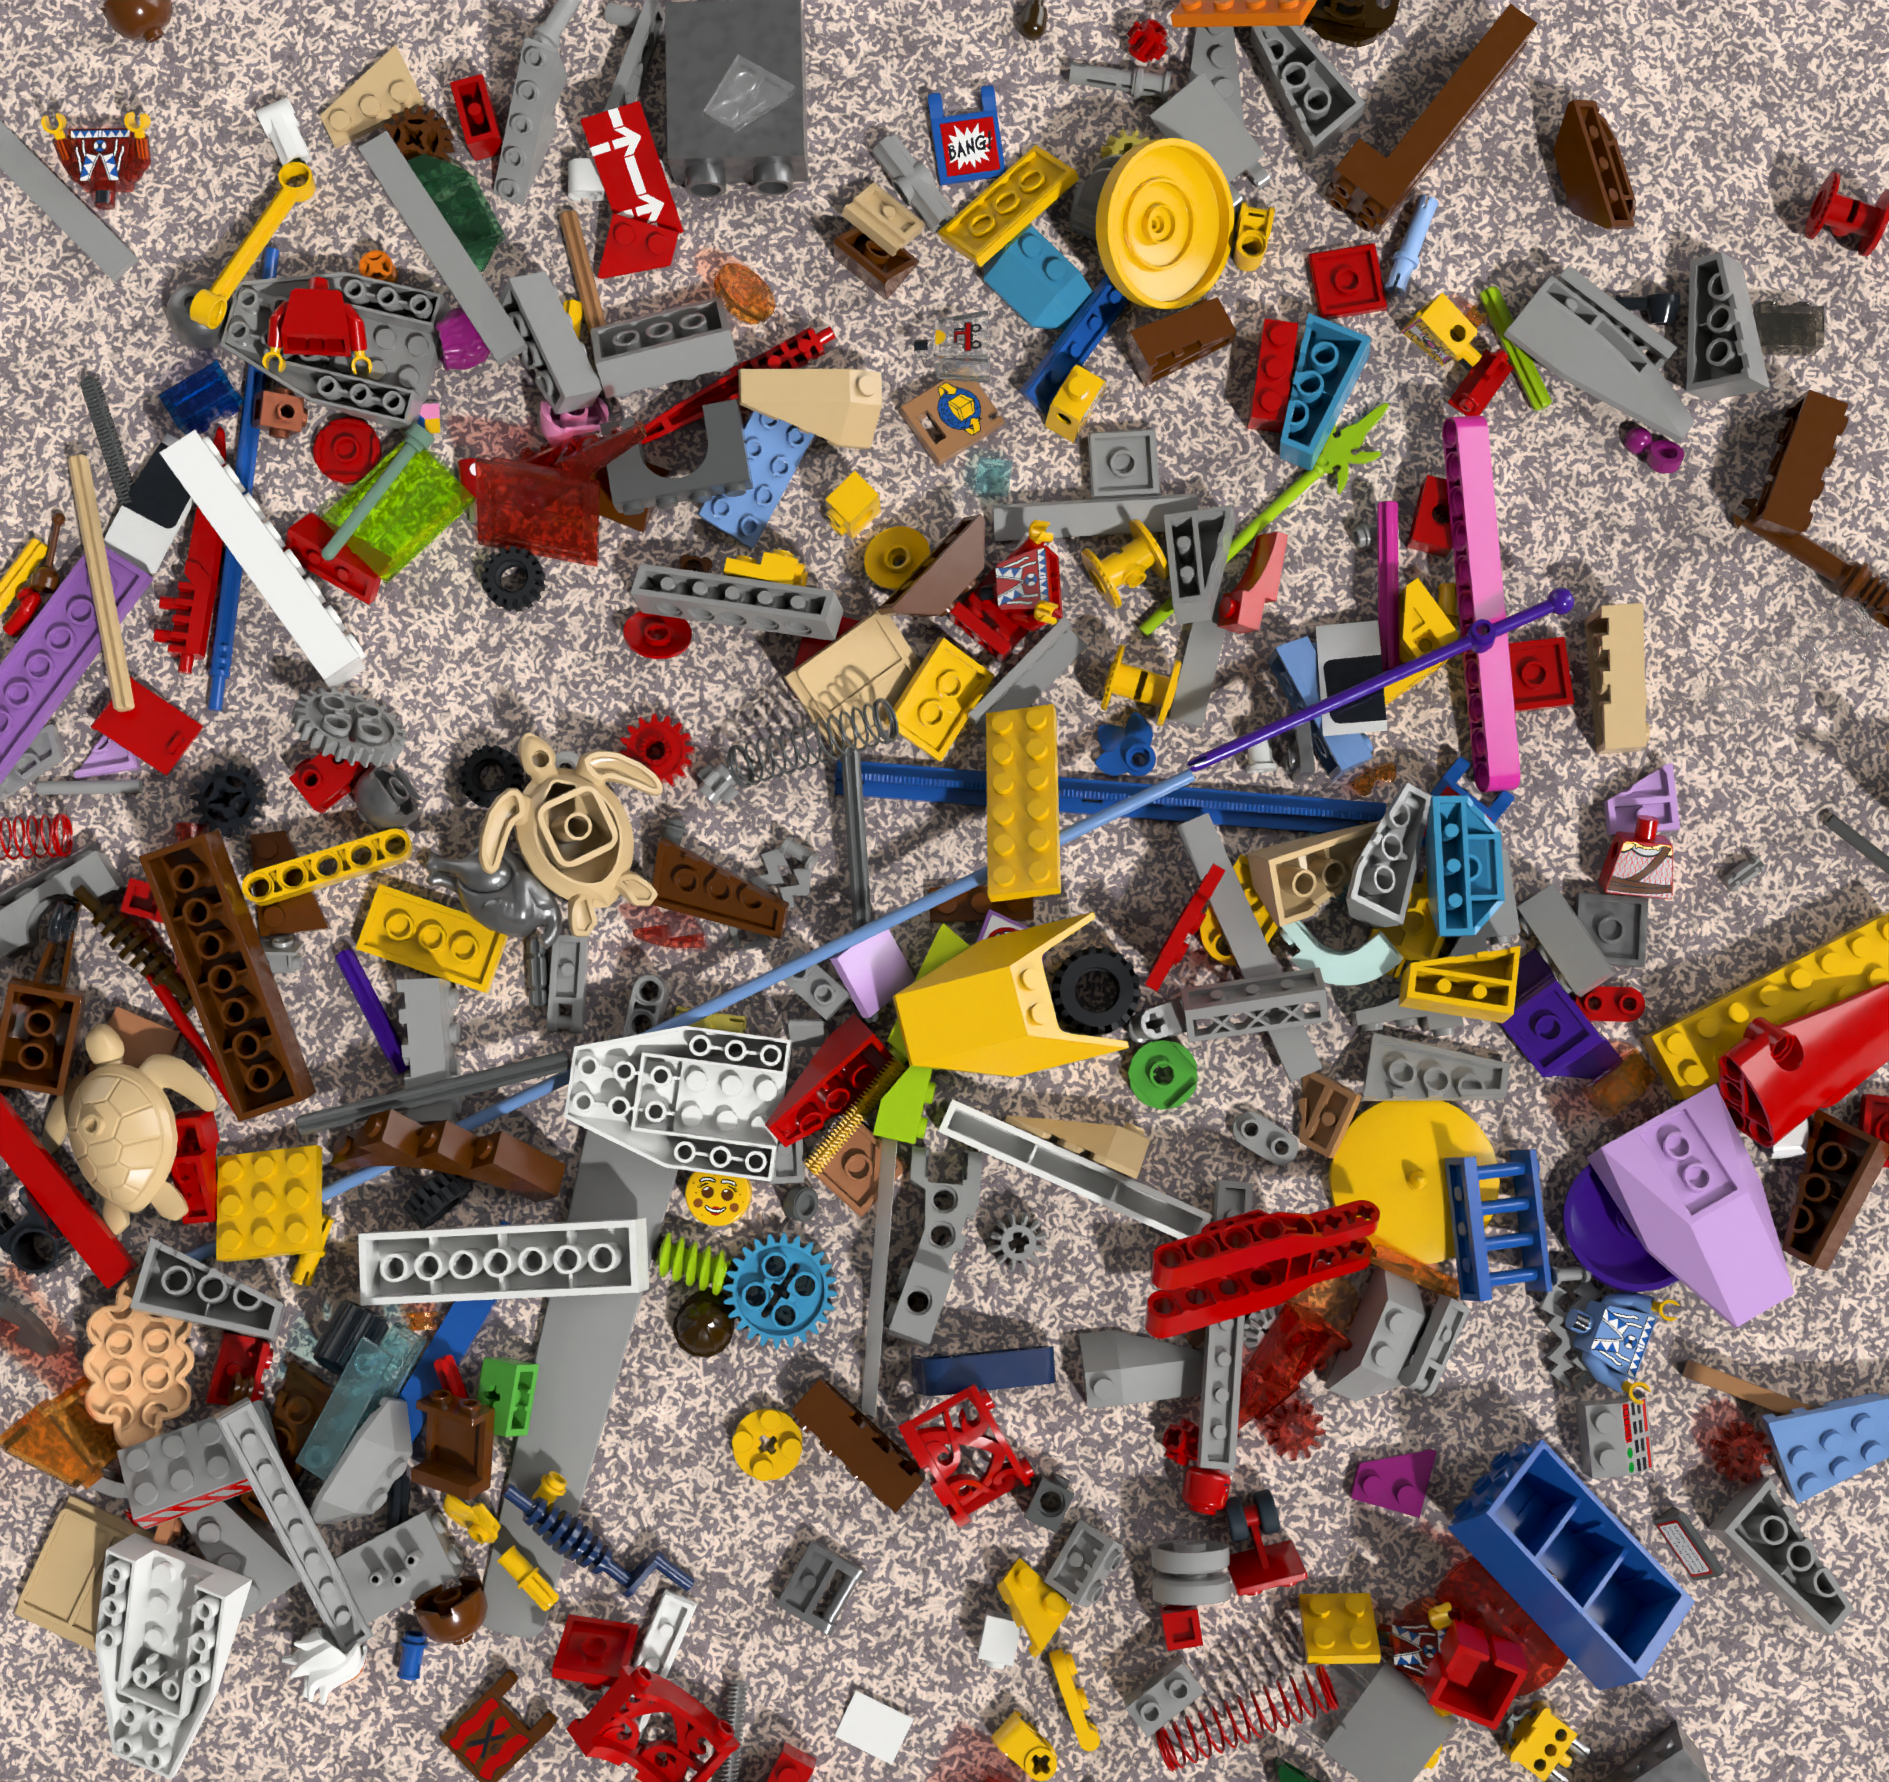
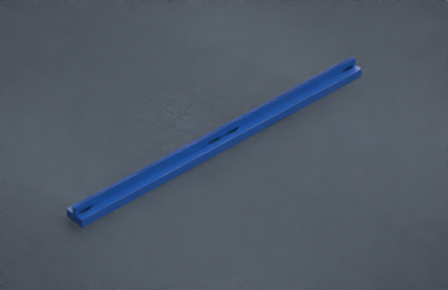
[834,759,1386,834]

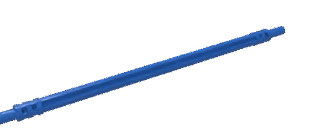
[208,247,279,712]

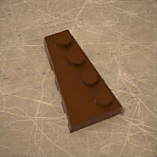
[239,1361,350,1522]

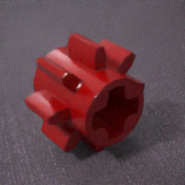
[1127,19,1168,63]
[1162,1418,1199,1467]

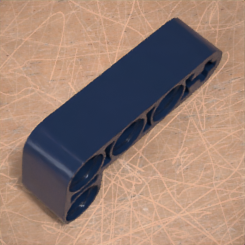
[911,1346,1056,1396]

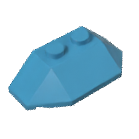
[984,224,1093,330]
[1425,795,1505,937]

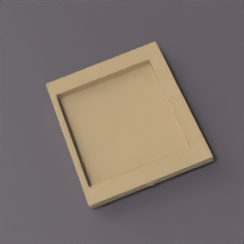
[784,610,921,762]
[14,1495,155,1652]

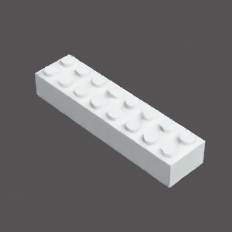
[159,430,366,689]
[358,1218,649,1306]

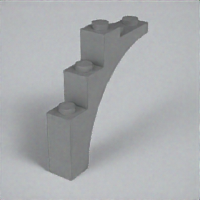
[1350,851,1520,1037]

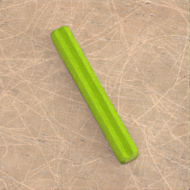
[1479,286,1552,411]

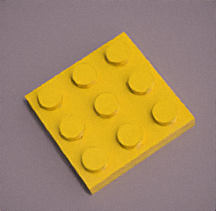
[216,1145,322,1263]

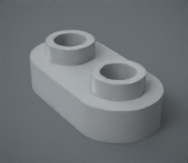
[1232,1112,1298,1165]

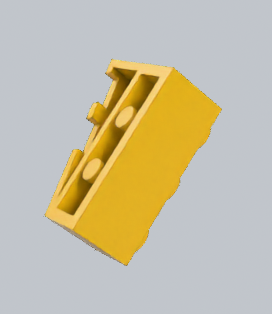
[1398,946,1521,1023]

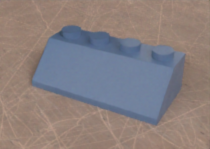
[1267,636,1373,781]

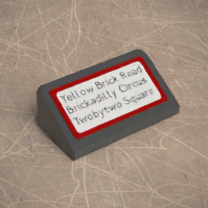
[1653,1507,1724,1580]

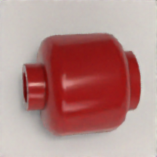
[1182,1465,1231,1515]

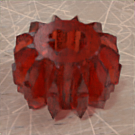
[1264,1399,1326,1461]
[1708,1421,1773,1484]

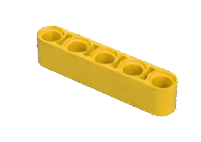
[242,829,413,906]

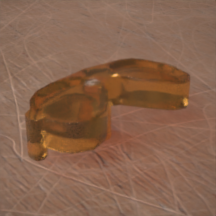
[1350,761,1397,796]

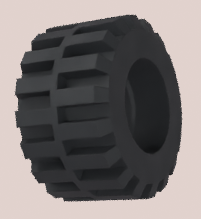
[1051,946,1141,1036]

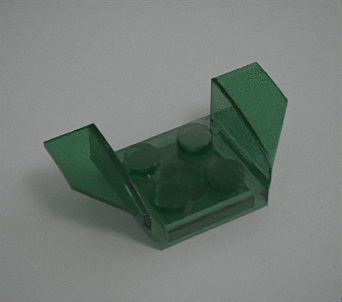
[407,154,506,272]

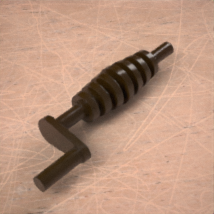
[72,884,195,1015]

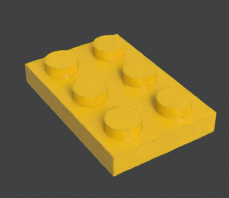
[883,637,995,762]

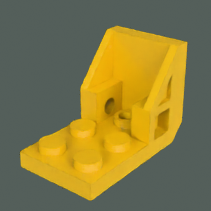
[1384,578,1459,706]

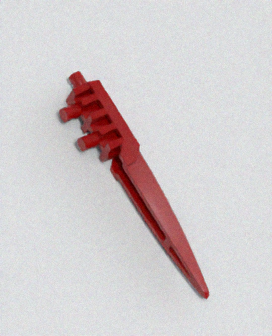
[640,326,836,445]
[153,427,226,675]

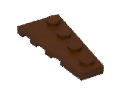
[651,837,789,939]

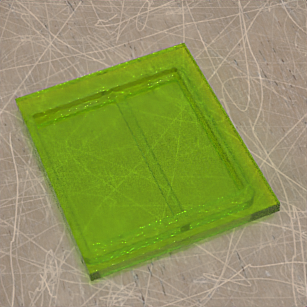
[321,441,476,584]

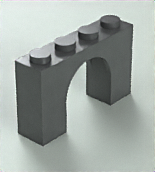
[600,399,754,515]

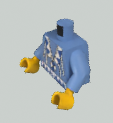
[1565,1291,1680,1405]

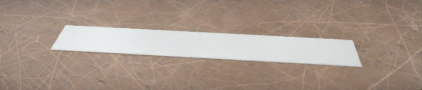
[862,1137,897,1418]

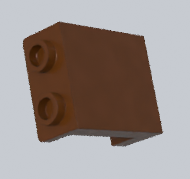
[411,1389,495,1501]

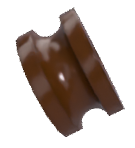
[227,1372,254,1405]

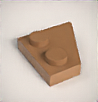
[1299,1071,1363,1158]

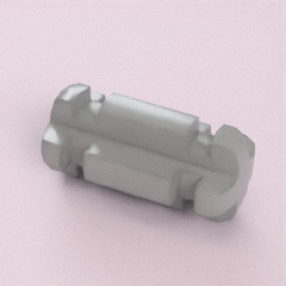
[1722,855,1765,892]

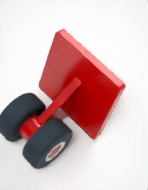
[1223,1489,1308,1596]

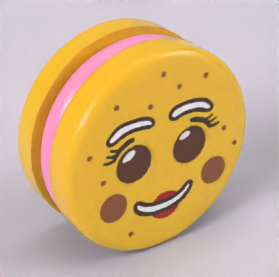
[685,1171,752,1226]

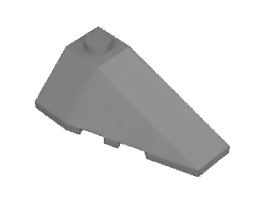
[1346,783,1432,929]

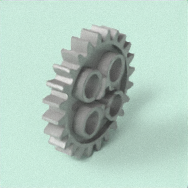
[291,687,406,768]

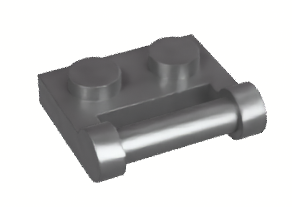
[1280,710,1315,782]
[776,1539,867,1636]

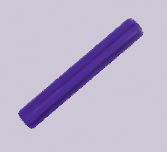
[335,949,410,1075]

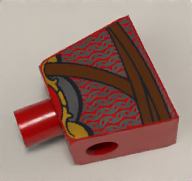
[1599,815,1673,900]

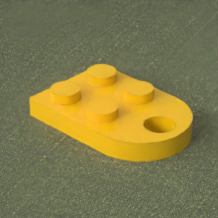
[1199,854,1278,966]

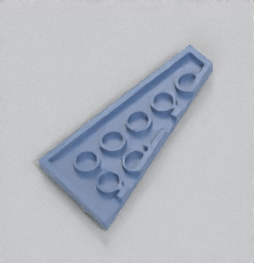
[1761,1392,1889,1504]

